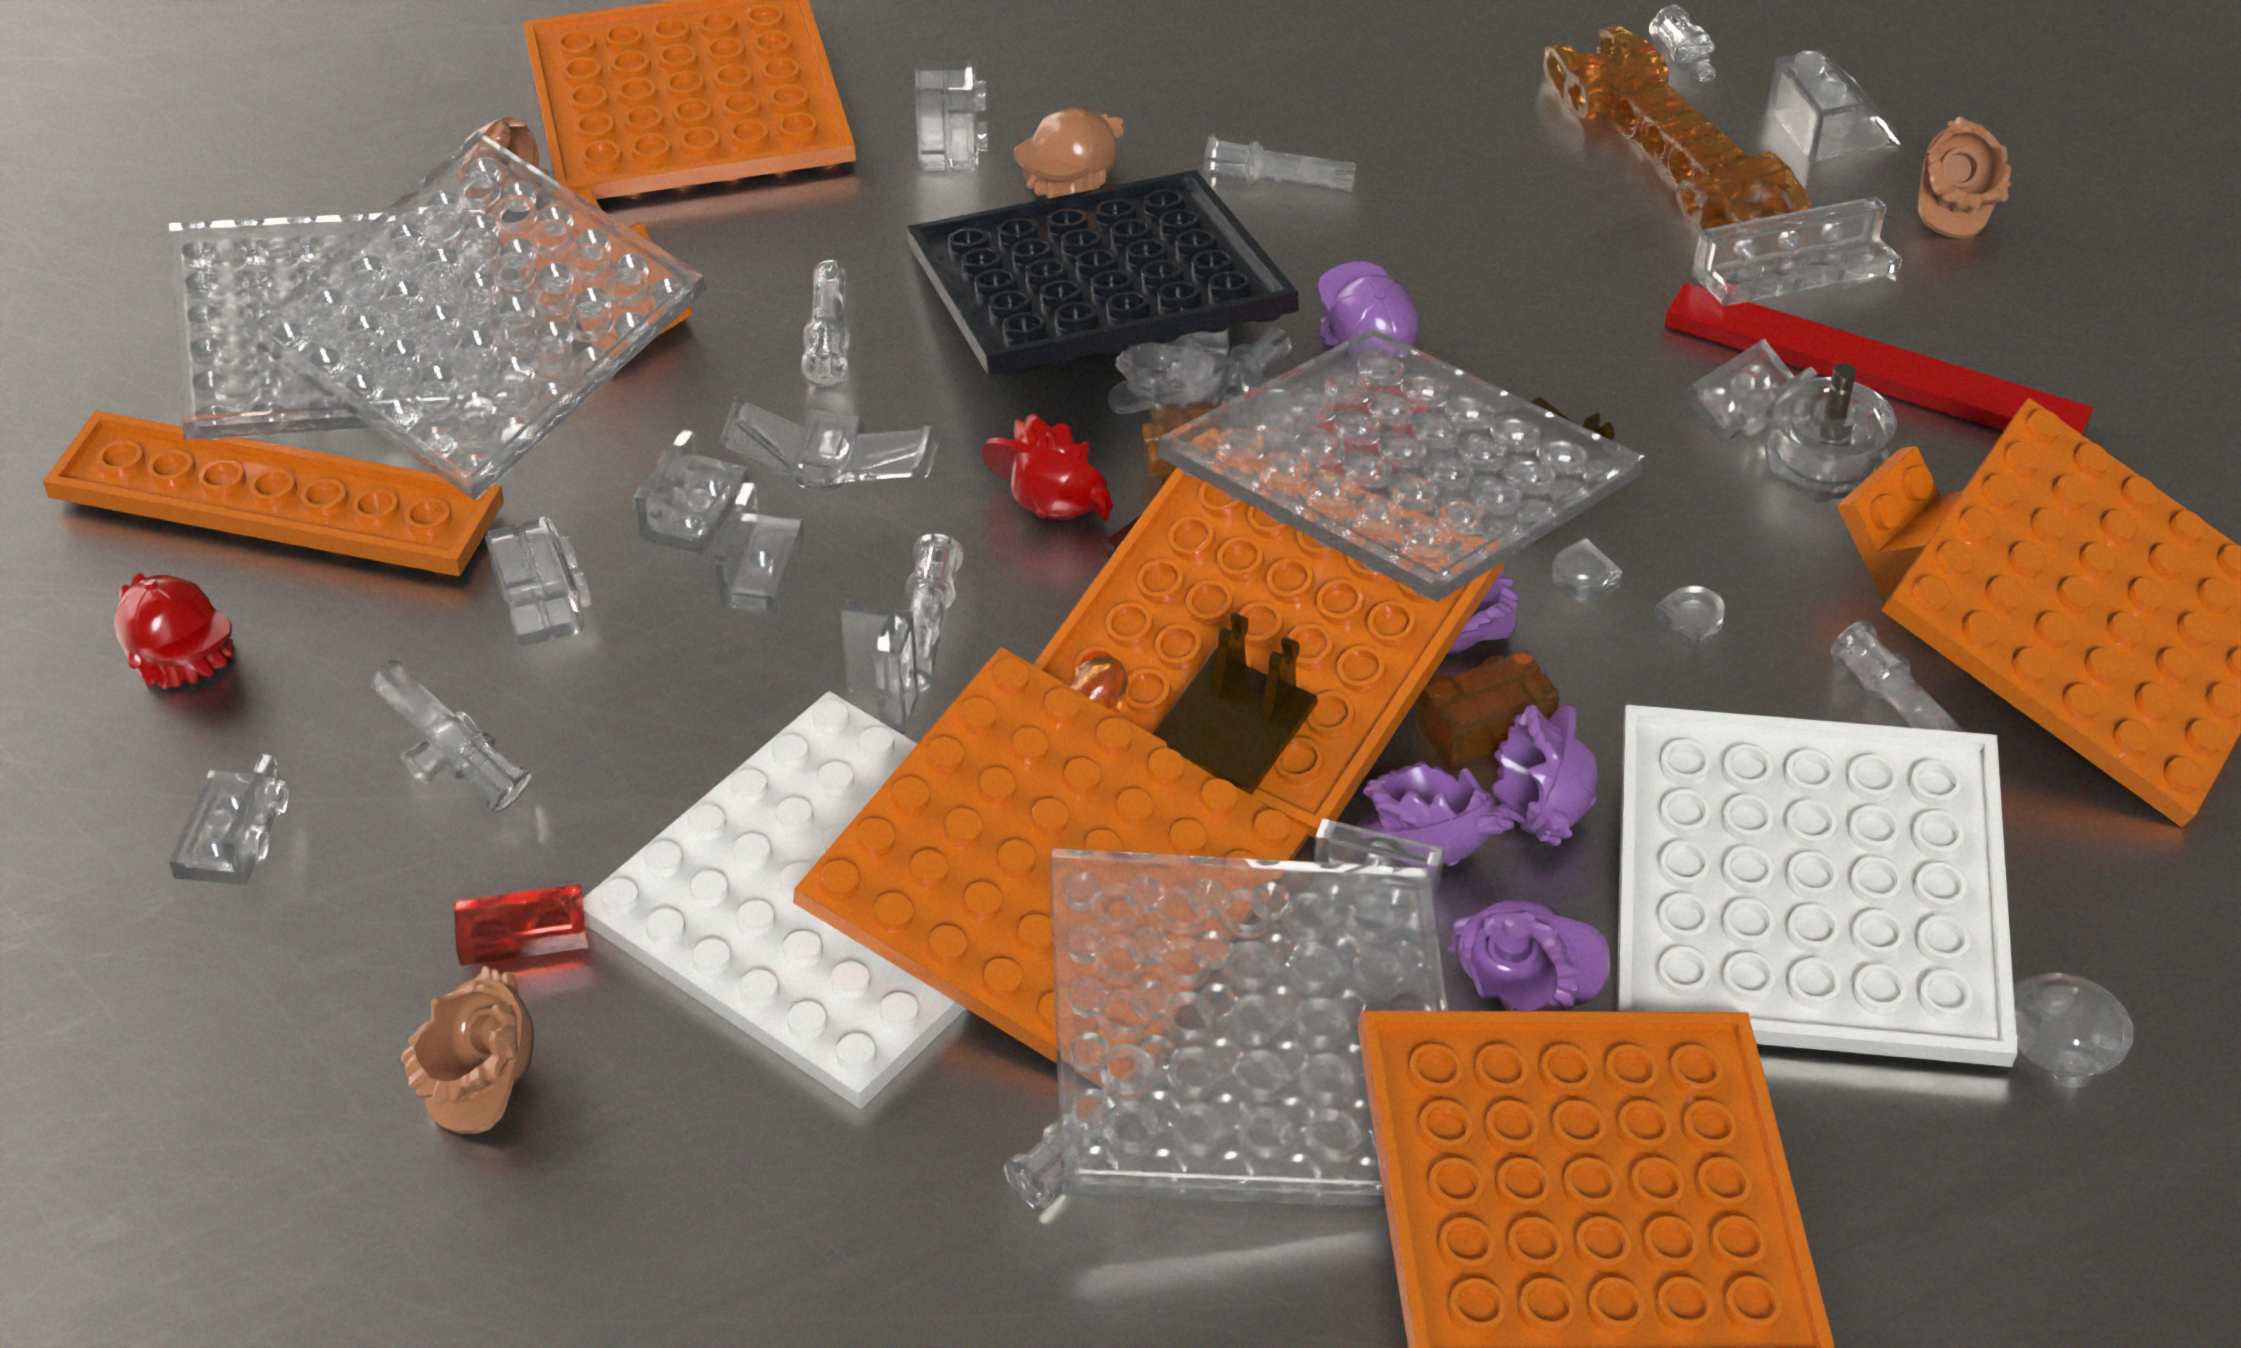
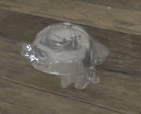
[1108,335,1244,425]

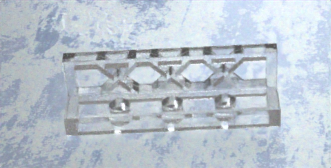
[1692,196,1902,307]

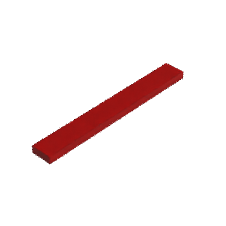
[1664,282,2094,435]

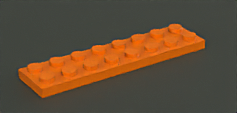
[43,411,504,577]

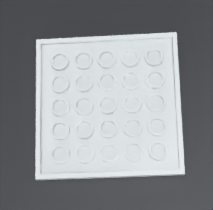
[576,691,966,1110]
[1616,705,2017,1067]

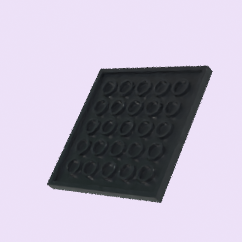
[906,170,1299,376]

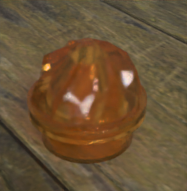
[1069,656,1129,710]

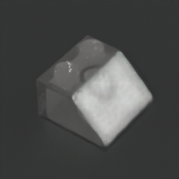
[1768,50,1900,162]

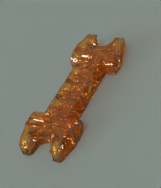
[1543,25,1811,250]

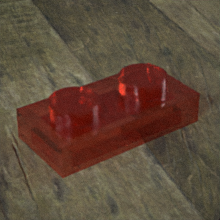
[454,884,588,966]

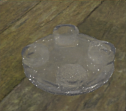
[2013,973,2133,1088]

